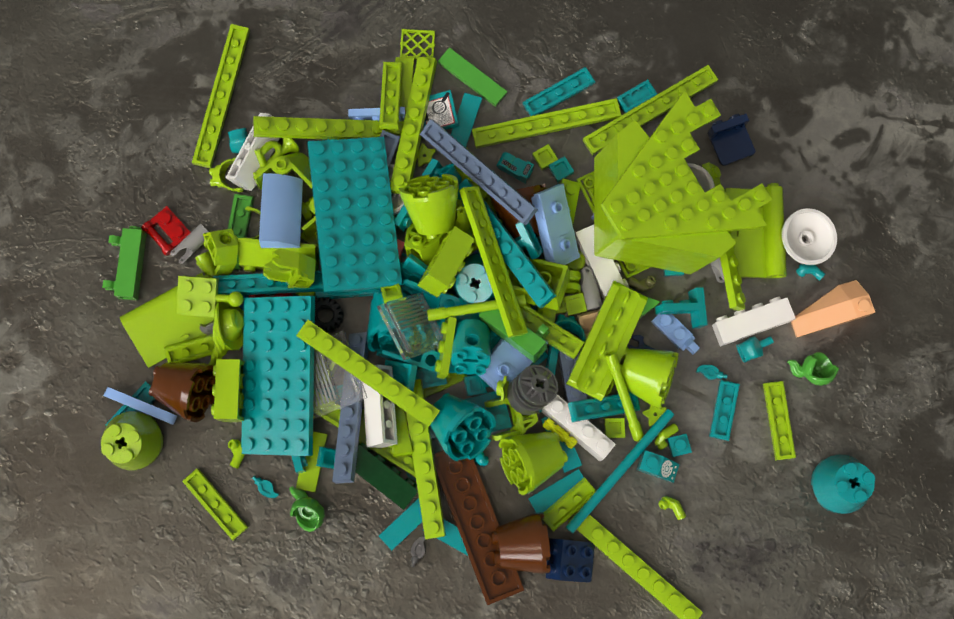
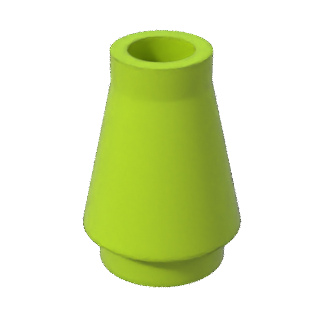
[195,251,216,278]

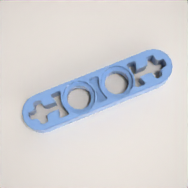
[103,387,177,425]

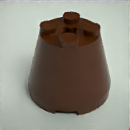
[490,184,547,238]
[149,362,216,422]
[491,512,551,574]

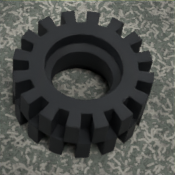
[315,297,344,333]

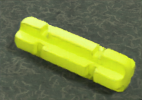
[543,418,577,449]

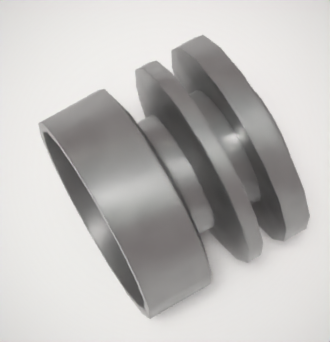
[507,365,558,415]

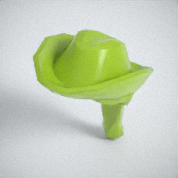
[209,302,244,366]

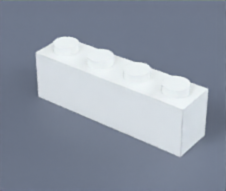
[225,113,281,191]
[575,225,629,300]
[712,296,796,347]
[362,364,398,448]
[541,395,616,461]

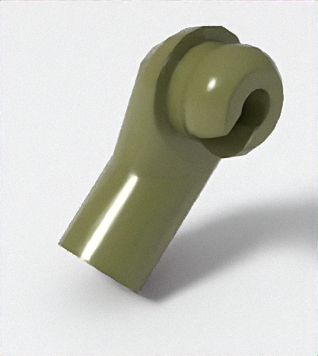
[627,276,656,292]

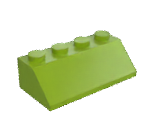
[238,238,320,273]

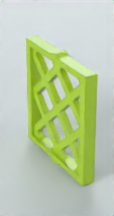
[400,29,435,60]

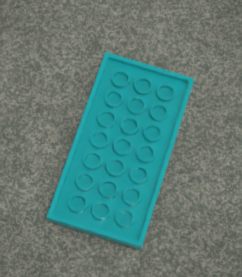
[307,137,402,293]
[241,296,315,456]

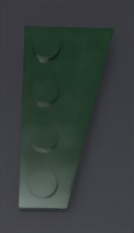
[355,441,418,510]

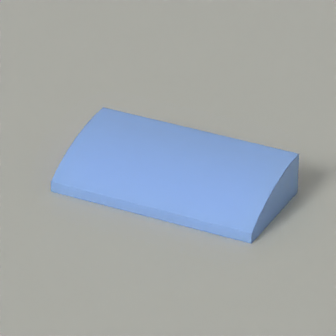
[259,173,303,248]

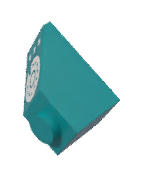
[636,450,680,483]

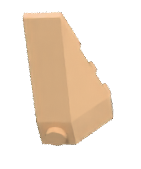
[791,280,875,338]

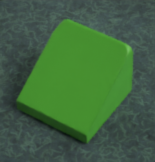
[640,297,660,318]

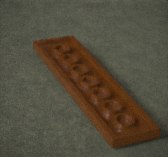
[434,450,524,605]

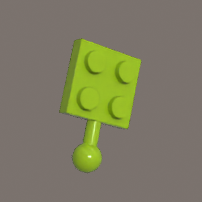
[176,275,244,317]

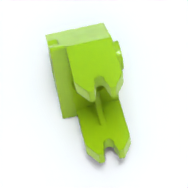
[404,222,448,265]
[203,229,238,276]
[263,249,316,288]
[484,397,538,441]

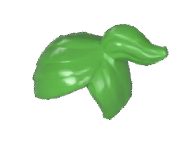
[787,352,839,386]
[289,486,325,532]

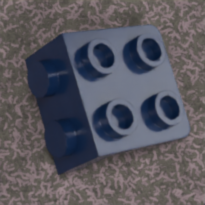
[707,114,756,166]
[546,538,594,583]

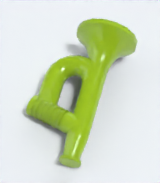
[253,138,300,176]

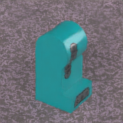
[496,152,534,184]

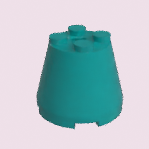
[453,253,507,304]
[366,289,426,352]
[430,393,496,462]
[811,454,875,514]

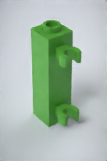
[102,226,147,301]
[479,309,550,363]

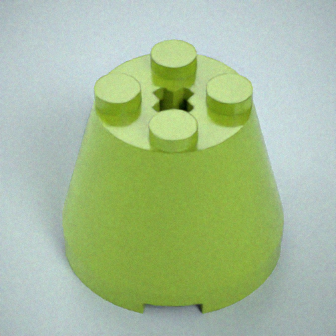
[399,174,459,239]
[620,348,679,409]
[101,411,163,470]
[499,432,568,495]

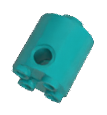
[451,319,491,375]

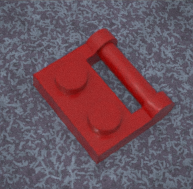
[141,206,191,256]

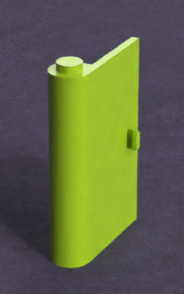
[725,183,787,278]
[120,272,214,368]

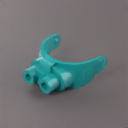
[555,314,586,342]

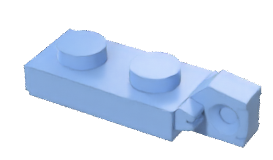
[651,314,700,355]

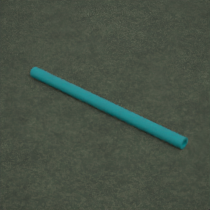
[566,409,674,533]

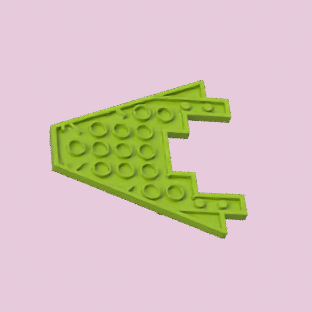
[600,91,772,240]

